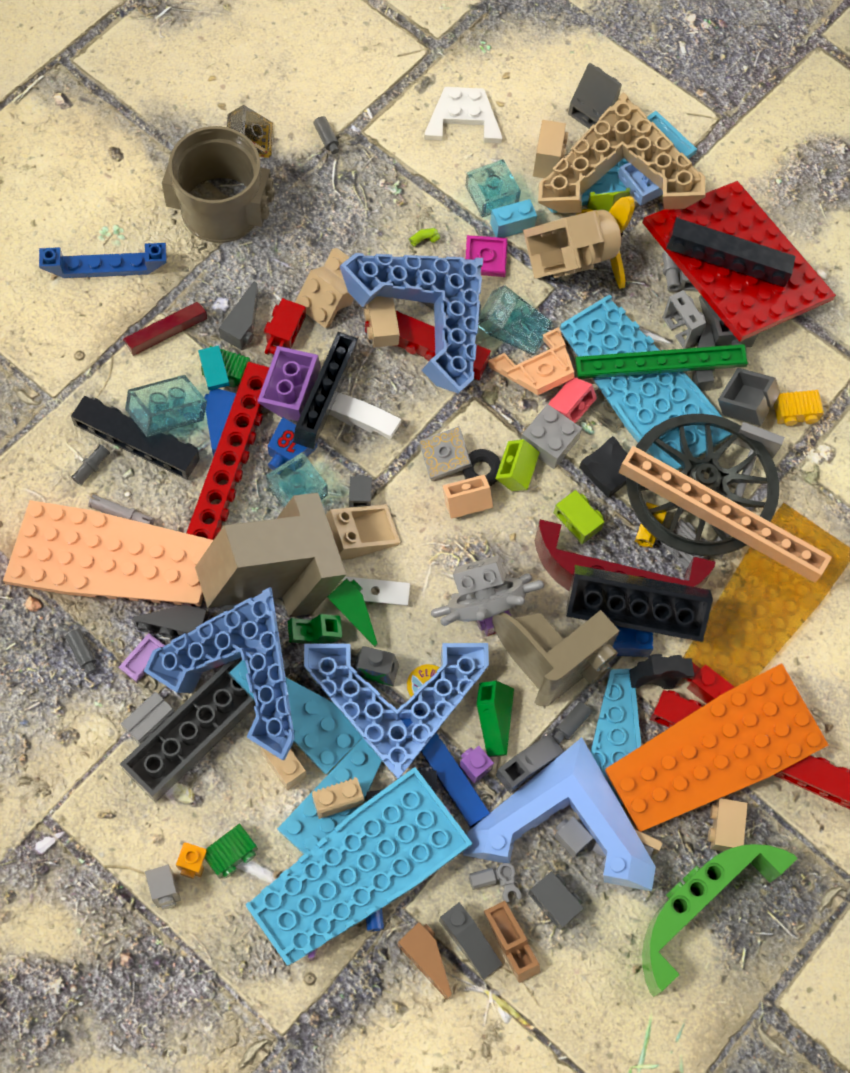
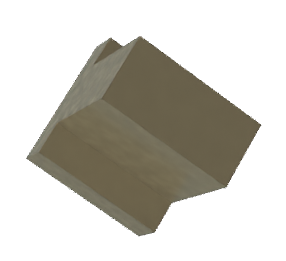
[195,493,347,617]

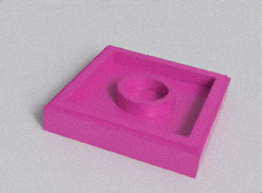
[465,235,508,277]

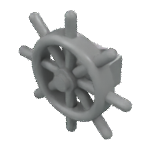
[431,555,544,626]

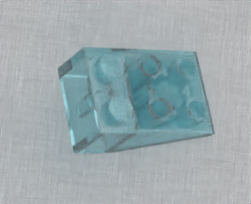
[478,285,552,355]

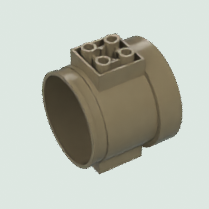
[162,126,275,243]

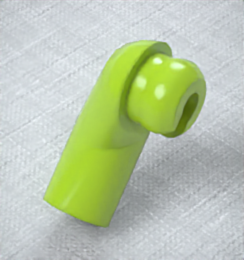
[409,228,440,247]

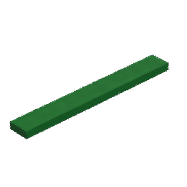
[575,344,748,379]

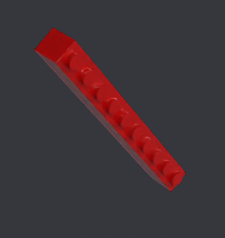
[650,690,850,810]

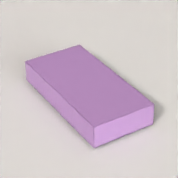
[119,633,165,683]

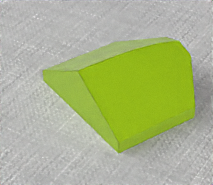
[587,188,631,212]

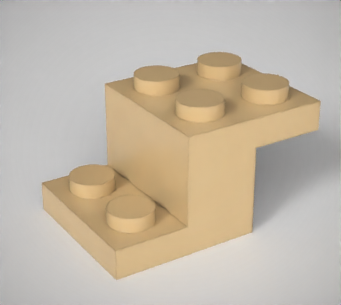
[295,248,354,328]

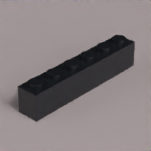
[666,217,795,287]
[293,332,358,450]
[71,395,200,480]

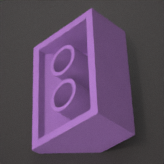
[258,346,321,421]

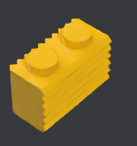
[774,390,824,426]

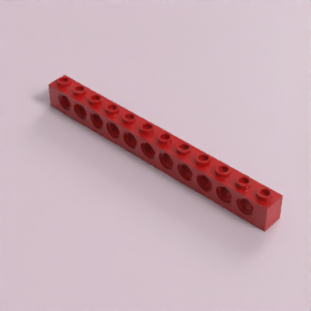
[171,362,270,607]

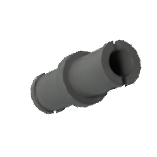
[71,444,110,486]

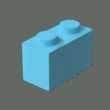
[490,199,537,238]

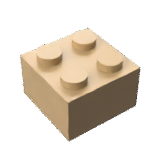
[533,120,569,178]

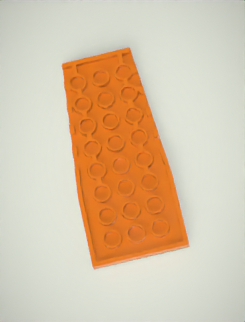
[605,663,829,832]

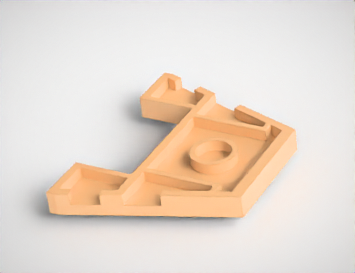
[488,327,575,395]

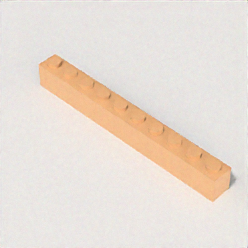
[619,446,832,583]

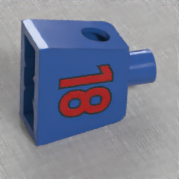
[268,417,318,472]

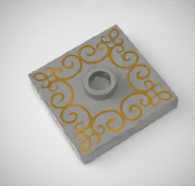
[419,426,472,481]

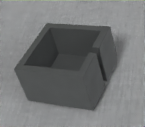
[718,368,780,426]

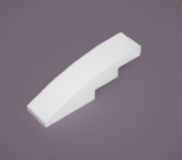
[329,393,401,439]

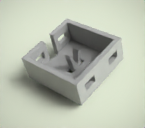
[662,290,706,349]

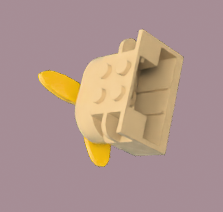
[523,196,635,289]

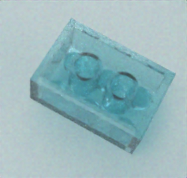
[125,375,207,437]

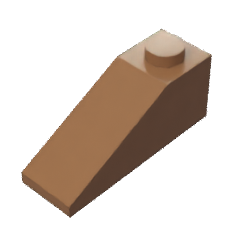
[397,922,452,1000]

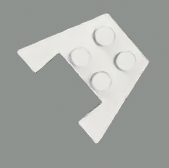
[424,87,502,143]

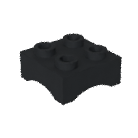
[579,436,628,498]
[629,654,694,689]

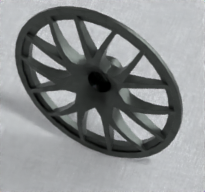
[626,414,779,556]

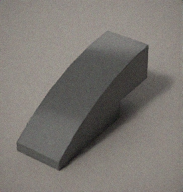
[692,324,715,391]

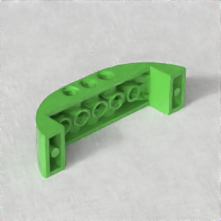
[642,844,798,997]

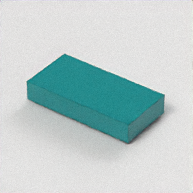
[198,345,230,391]

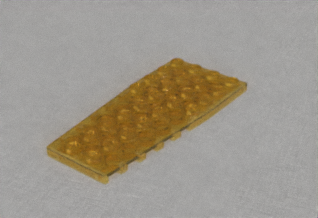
[683,502,850,687]

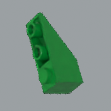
[477,680,514,757]

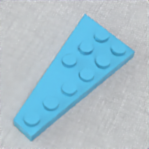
[229,660,363,774]
[590,669,641,806]
[277,738,382,855]

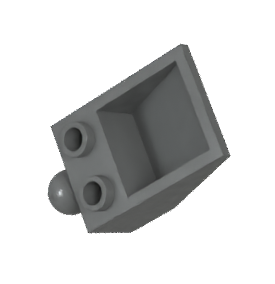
[699,295,758,351]

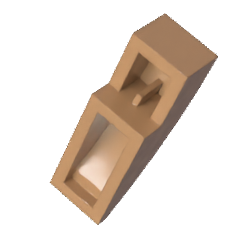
[484,901,540,983]

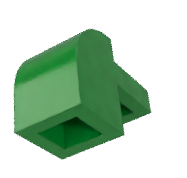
[287,614,342,644]

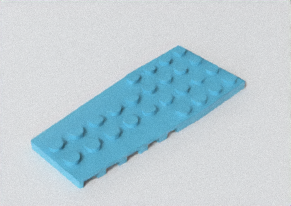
[560,295,732,470]
[246,767,473,966]

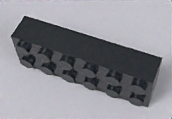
[566,565,713,642]

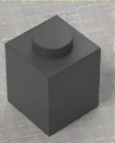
[349,475,372,508]

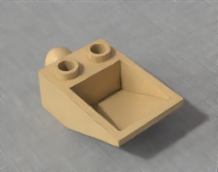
[326,504,400,560]

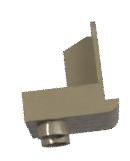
[492,610,619,707]

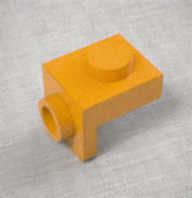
[176,842,207,879]

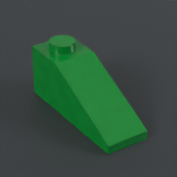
[327,578,378,647]

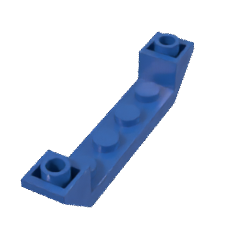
[39,243,167,278]

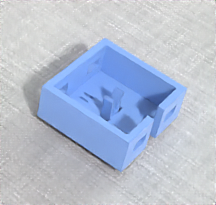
[618,162,663,206]

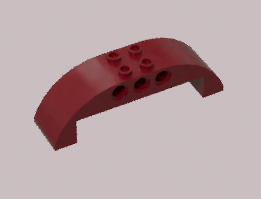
[534,519,716,591]

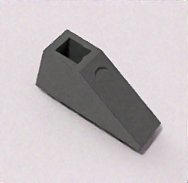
[133,605,208,638]
[496,734,564,794]

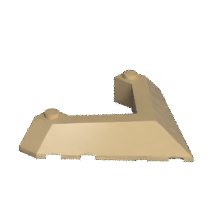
[538,92,705,213]

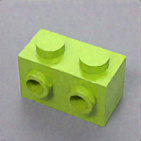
[495,439,540,491]
[553,490,605,544]

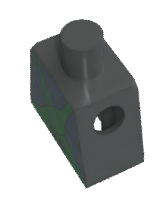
[354,646,399,687]

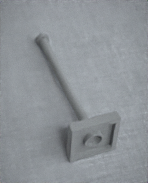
[710,422,785,560]

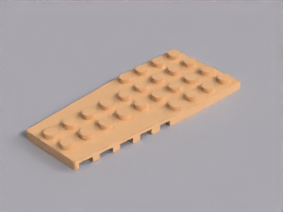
[3,500,213,606]

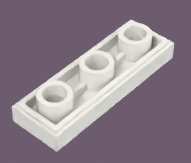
[343,576,410,606]

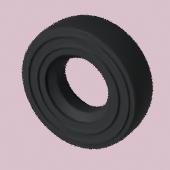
[463,449,501,486]

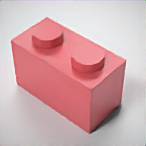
[549,378,597,423]

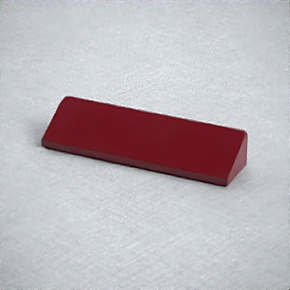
[123,302,208,356]

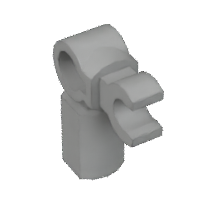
[469,863,521,903]

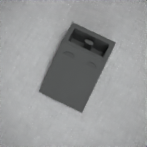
[568,63,622,129]

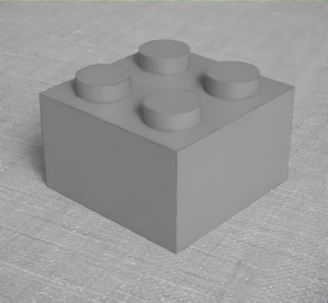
[521,404,582,469]

